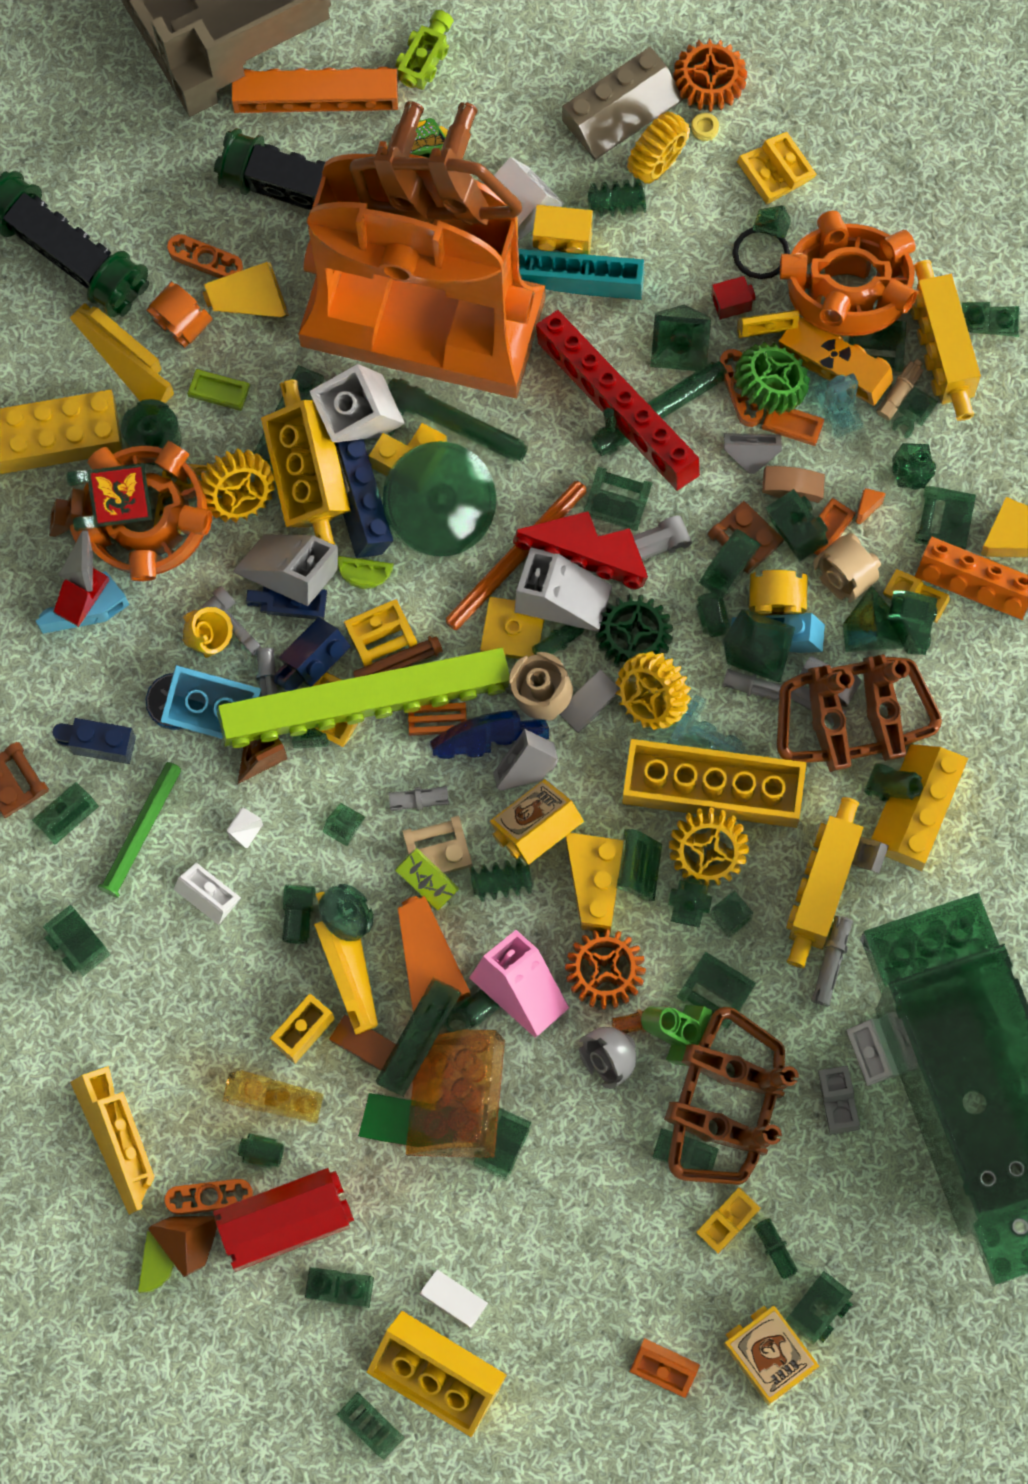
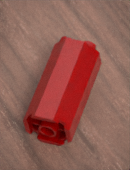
[213,1168,355,1272]

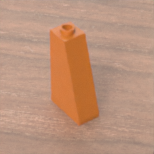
[398,896,470,1021]

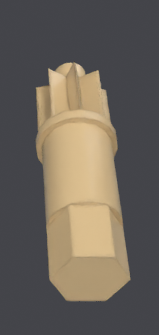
[876,359,924,420]

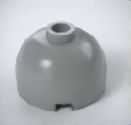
[579,1027,636,1089]

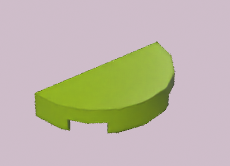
[338,556,394,589]
[138,1231,174,1293]

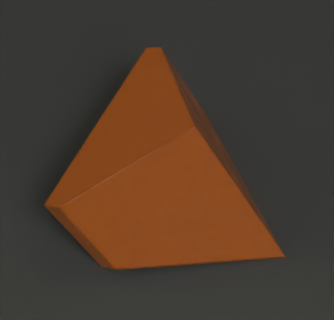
[237,738,288,784]
[148,1216,217,1277]

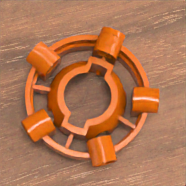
[780,211,917,336]
[70,440,212,581]

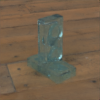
[813,373,863,438]
[667,694,746,754]

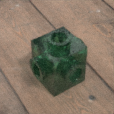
[892,443,936,490]
[668,878,713,928]

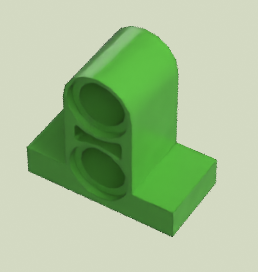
[641,1005,712,1066]

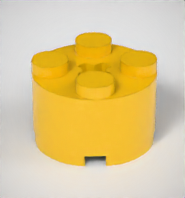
[749,570,808,616]

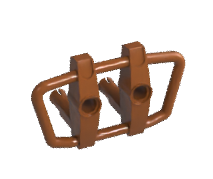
[349,101,522,226]
[777,654,942,772]
[664,1007,799,1185]

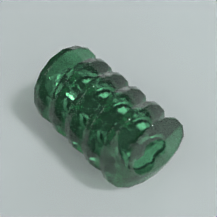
[588,178,646,218]
[469,858,533,902]

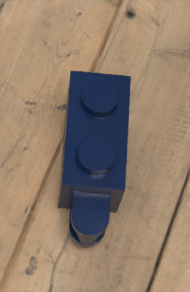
[274,617,351,691]
[52,718,136,764]

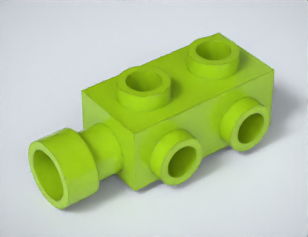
[395,10,454,90]

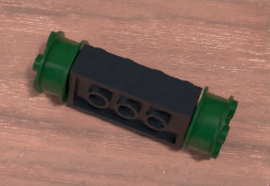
[214,128,325,210]
[0,171,149,317]

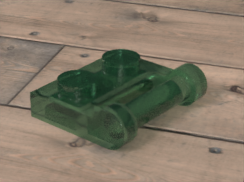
[848,320,907,372]
[583,467,653,531]
[914,486,976,550]
[616,829,662,901]
[677,952,756,1029]

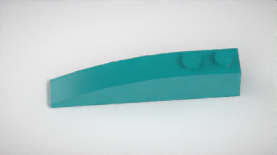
[518,249,645,300]

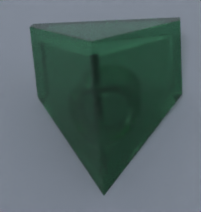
[843,585,903,652]

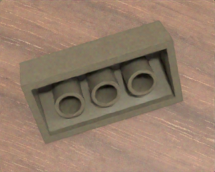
[562,47,683,160]

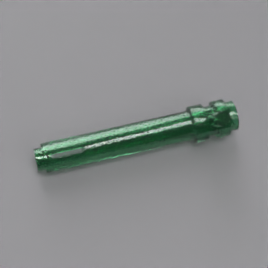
[591,361,727,456]
[388,378,528,462]

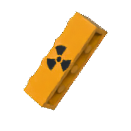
[778,316,893,406]

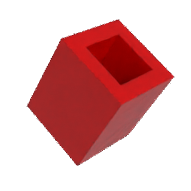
[711,276,756,320]

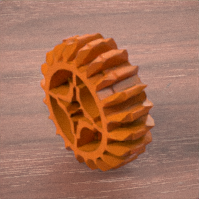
[673,38,747,112]
[565,929,646,1010]

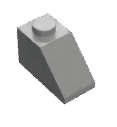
[493,729,558,791]

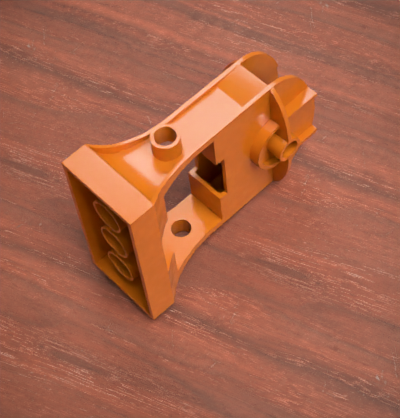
[298,141,546,399]

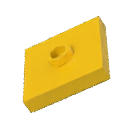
[480,597,544,659]

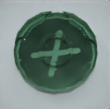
[319,884,374,941]

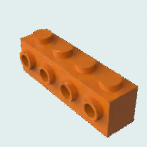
[915,537,1028,620]

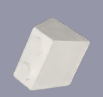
[494,157,565,241]
[309,364,405,442]

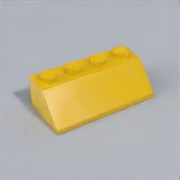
[871,744,968,871]
[366,1311,507,1437]

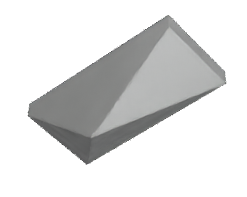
[724,433,782,474]
[59,530,93,592]

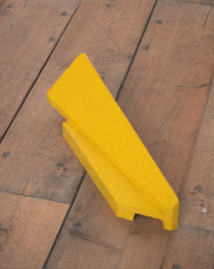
[70,303,174,415]
[314,892,378,1035]
[70,1066,154,1214]

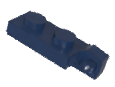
[246,586,328,620]

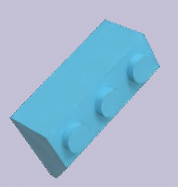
[160,665,261,739]

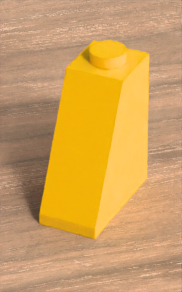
[203,262,289,318]
[980,497,1028,557]

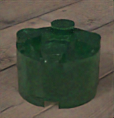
[121,399,182,465]

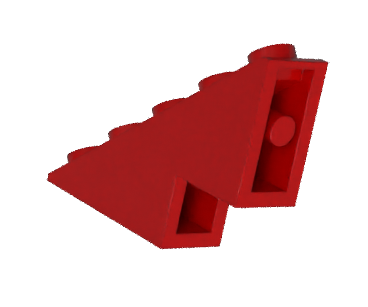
[513,511,648,589]

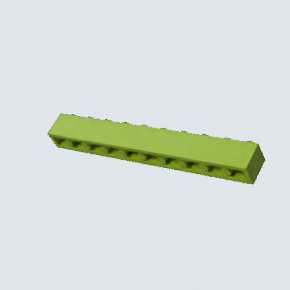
[217,648,510,748]

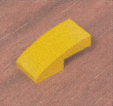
[883,569,950,623]
[696,1187,762,1254]

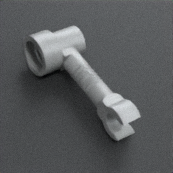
[201,586,262,656]

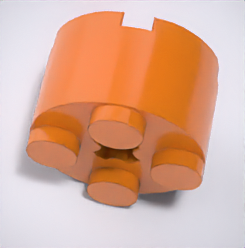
[146,281,213,348]

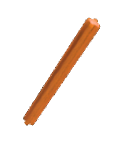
[446,481,587,630]

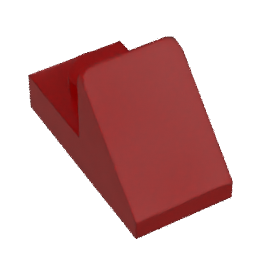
[53,568,109,627]

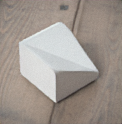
[227,808,263,848]

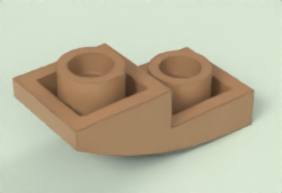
[762,466,825,503]

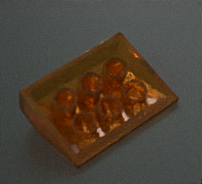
[406,1029,505,1158]

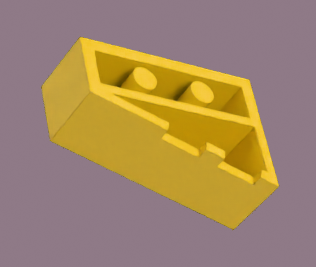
[565,833,624,934]

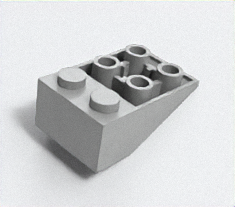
[234,534,338,606]
[515,548,612,632]

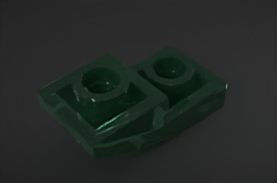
[962,302,1021,337]
[305,1267,374,1308]

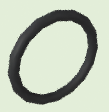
[732,226,790,279]

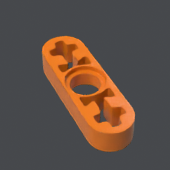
[167,234,244,279]
[719,349,764,427]
[165,1179,253,1215]

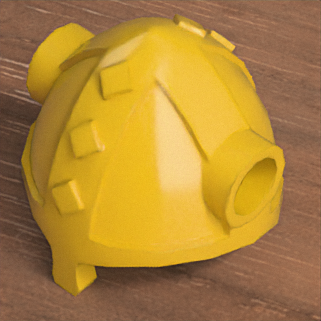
[182,607,233,658]

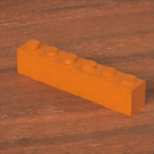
[232,67,398,113]

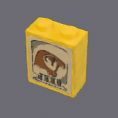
[490,779,584,865]
[724,1305,819,1406]

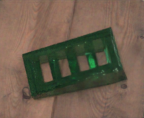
[336,1392,405,1460]

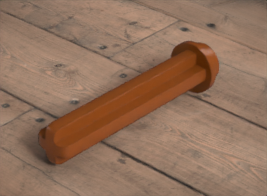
[353,636,443,678]

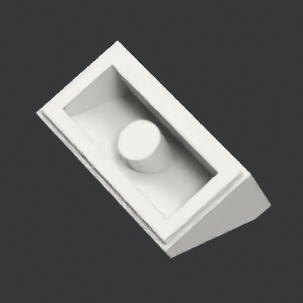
[174,863,241,925]
[846,1019,901,1086]
[419,1270,488,1329]

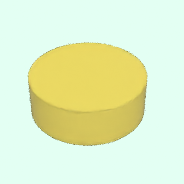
[691,113,719,141]

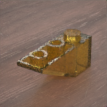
[222,1070,324,1123]

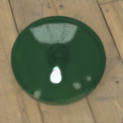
[383,441,496,557]

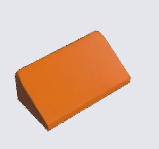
[629,1338,700,1398]

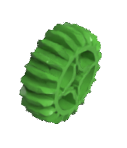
[734,341,810,415]

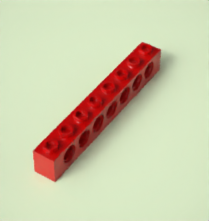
[536,310,700,491]

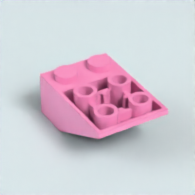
[469,930,569,1038]

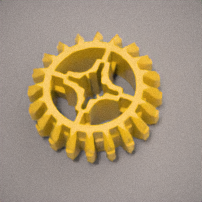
[627,111,690,184]
[200,448,275,523]
[615,651,691,730]
[669,807,749,887]

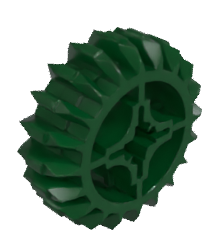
[595,594,673,667]

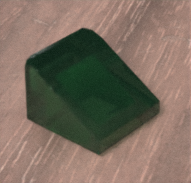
[753,205,791,238]
[292,728,329,748]
[323,803,365,846]

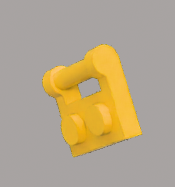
[344,599,417,667]

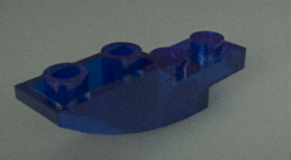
[430,710,549,759]

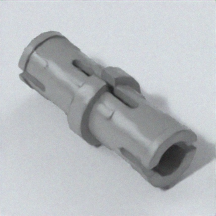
[389,786,449,811]

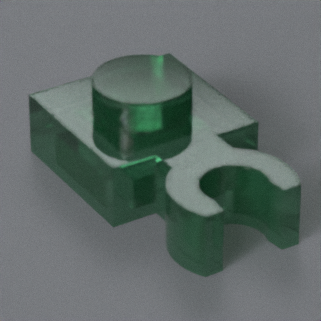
[892,387,938,439]

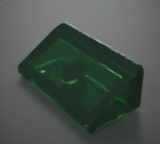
[32,782,99,845]

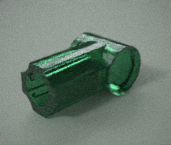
[864,763,923,801]
[282,884,316,944]
[444,989,500,1042]

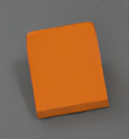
[855,488,885,524]

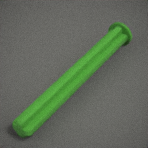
[98,762,181,898]

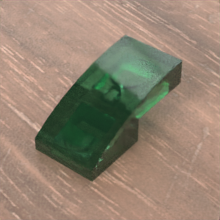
[652,1128,719,1170]

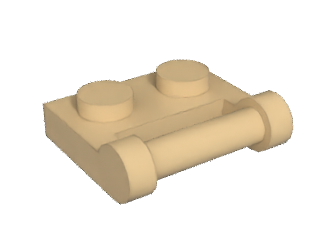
[402,815,473,874]

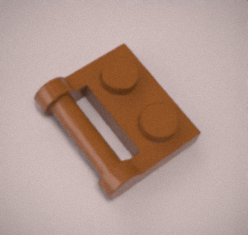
[707,501,784,574]
[0,742,49,818]

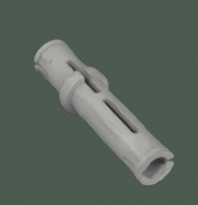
[811,916,853,1006]

